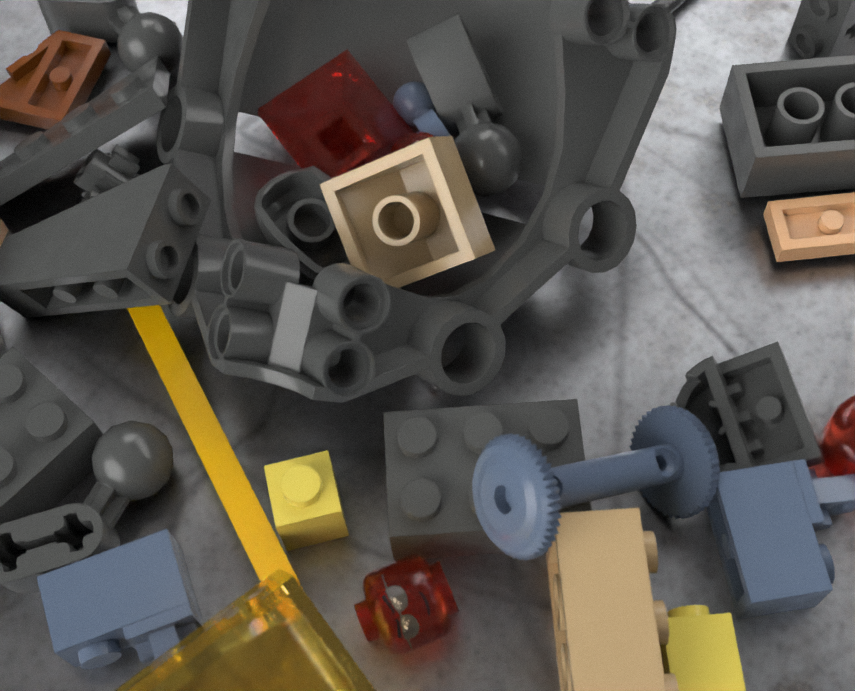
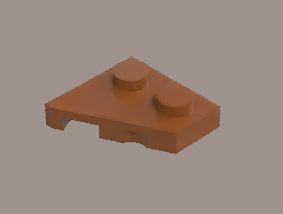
[0,30,111,130]

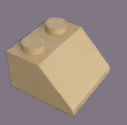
[319,136,495,288]

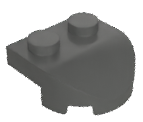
[670,341,825,472]

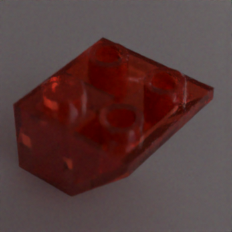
[257,49,415,179]

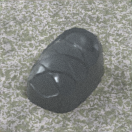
[254,165,351,280]

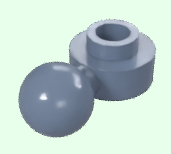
[393,81,450,143]

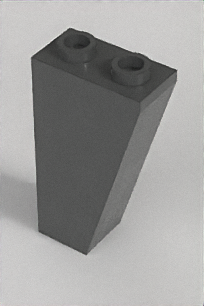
[0,163,212,318]

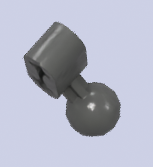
[37,0,183,75]
[407,13,523,197]
[0,420,174,594]

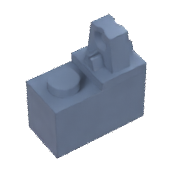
[706,459,855,620]
[37,529,206,691]

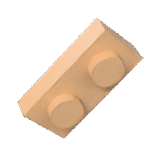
[763,192,855,262]

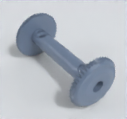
[472,405,720,560]

